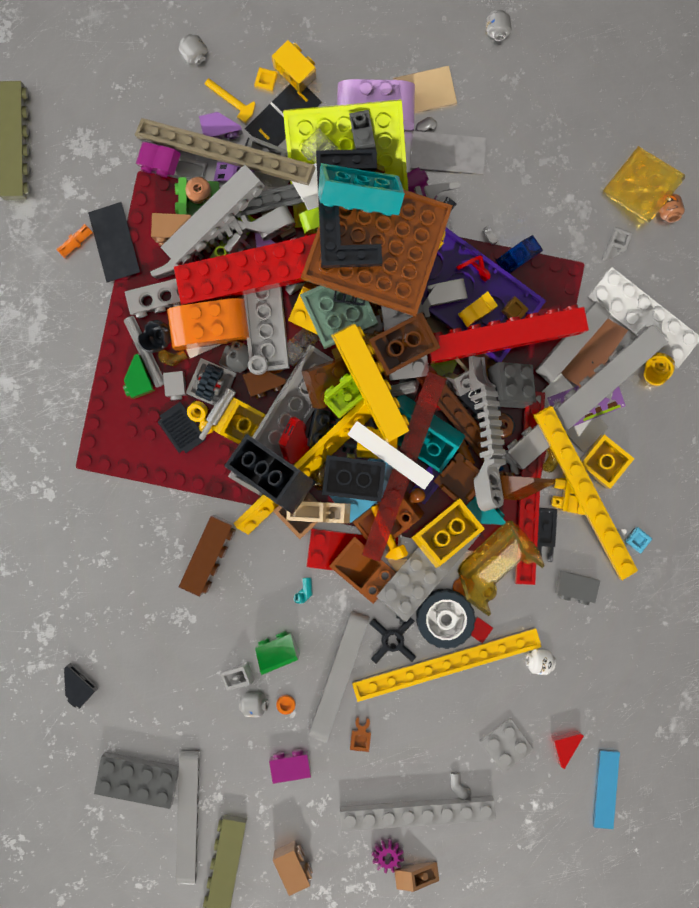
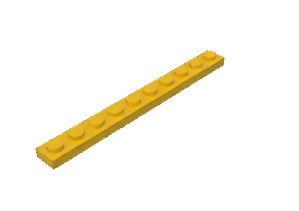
[234,399,372,535]
[533,406,638,580]
[352,628,542,702]

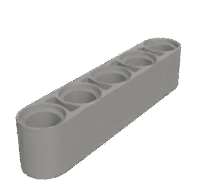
[535,301,611,384]

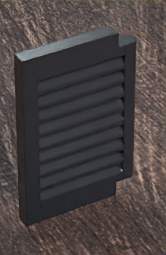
[158,402,207,453]

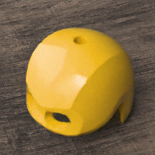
[643,352,675,386]

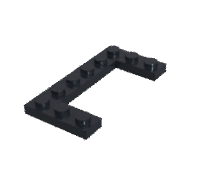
[316,149,382,268]

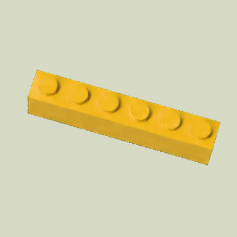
[331,324,409,442]

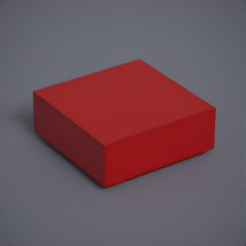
[471,617,493,644]

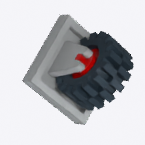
[186,358,237,406]

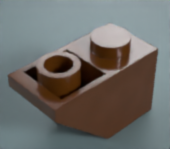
[243,371,286,399]

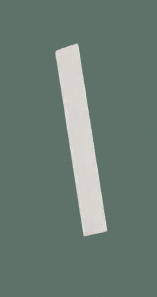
[348,421,434,489]

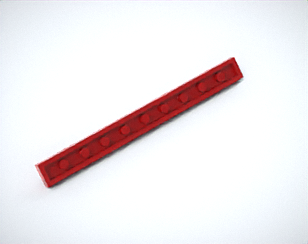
[515,392,545,585]

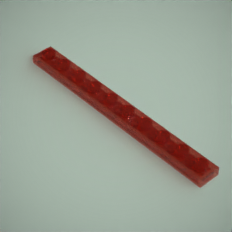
[362,371,447,562]

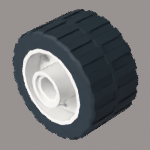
[416,588,476,649]

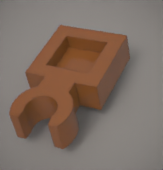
[350,717,371,752]

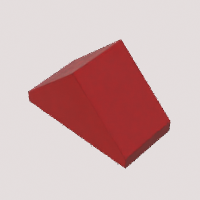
[552,731,584,769]

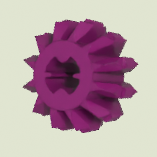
[372,839,404,874]

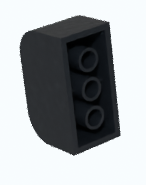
[224,434,316,514]

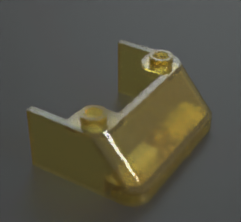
[458,520,545,616]

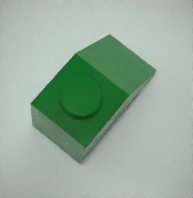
[123,354,155,399]

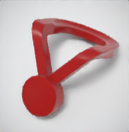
[456,255,491,281]

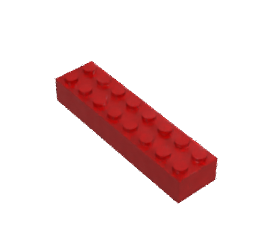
[174,234,316,305]
[428,305,589,364]

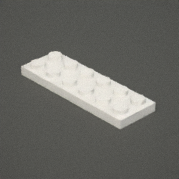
[587,267,699,368]

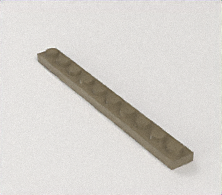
[135,118,316,186]

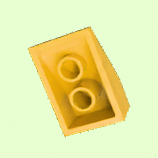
[212,397,266,444]

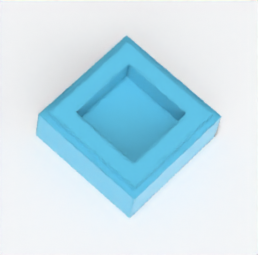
[625,526,652,554]

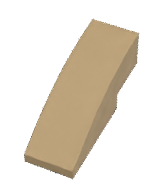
[286,501,351,523]

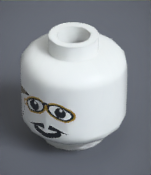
[526,649,556,675]

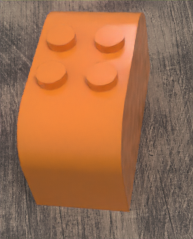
[167,298,249,351]

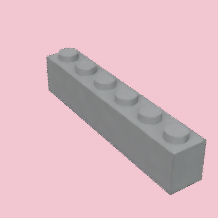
[161,165,265,266]

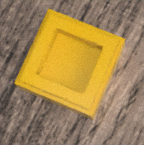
[254,67,278,92]

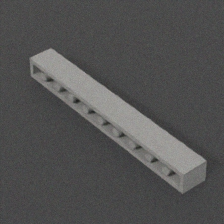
[506,325,668,470]

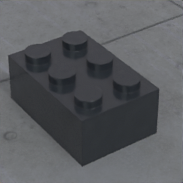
[322,455,386,502]

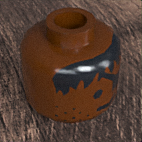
[499,413,515,438]

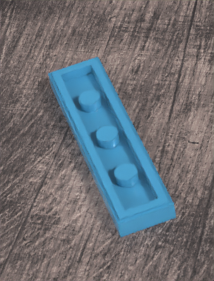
[593,750,620,829]

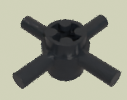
[369,617,417,664]

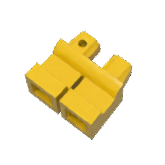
[550,477,585,515]

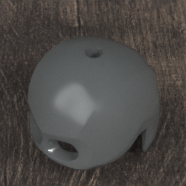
[219,340,249,372]

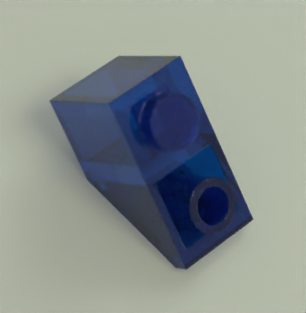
[496,235,543,274]

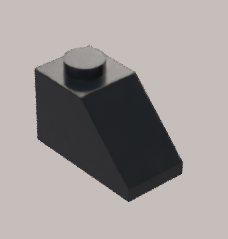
[64,663,98,709]

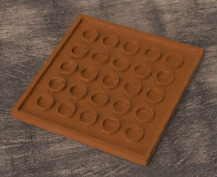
[301,189,453,317]

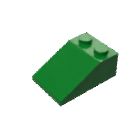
[255,631,300,675]

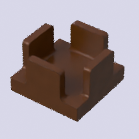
[434,452,480,504]

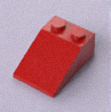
[306,528,368,570]

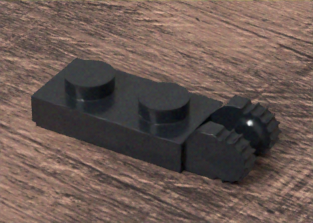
[537,508,557,562]

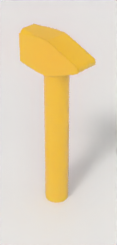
[205,78,256,125]
[371,504,408,560]

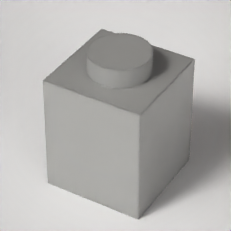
[163,371,187,400]

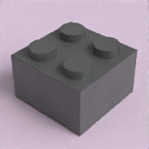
[487,362,536,408]

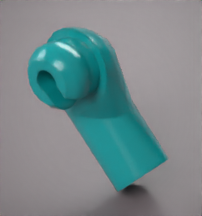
[293,577,313,604]

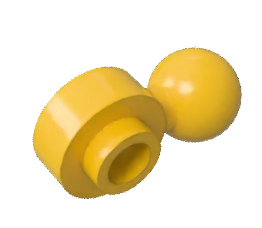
[187,401,214,434]

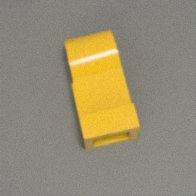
[458,292,498,327]

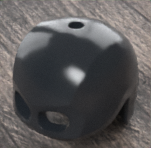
[138,320,171,353]

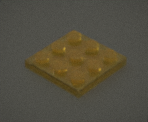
[603,146,685,223]

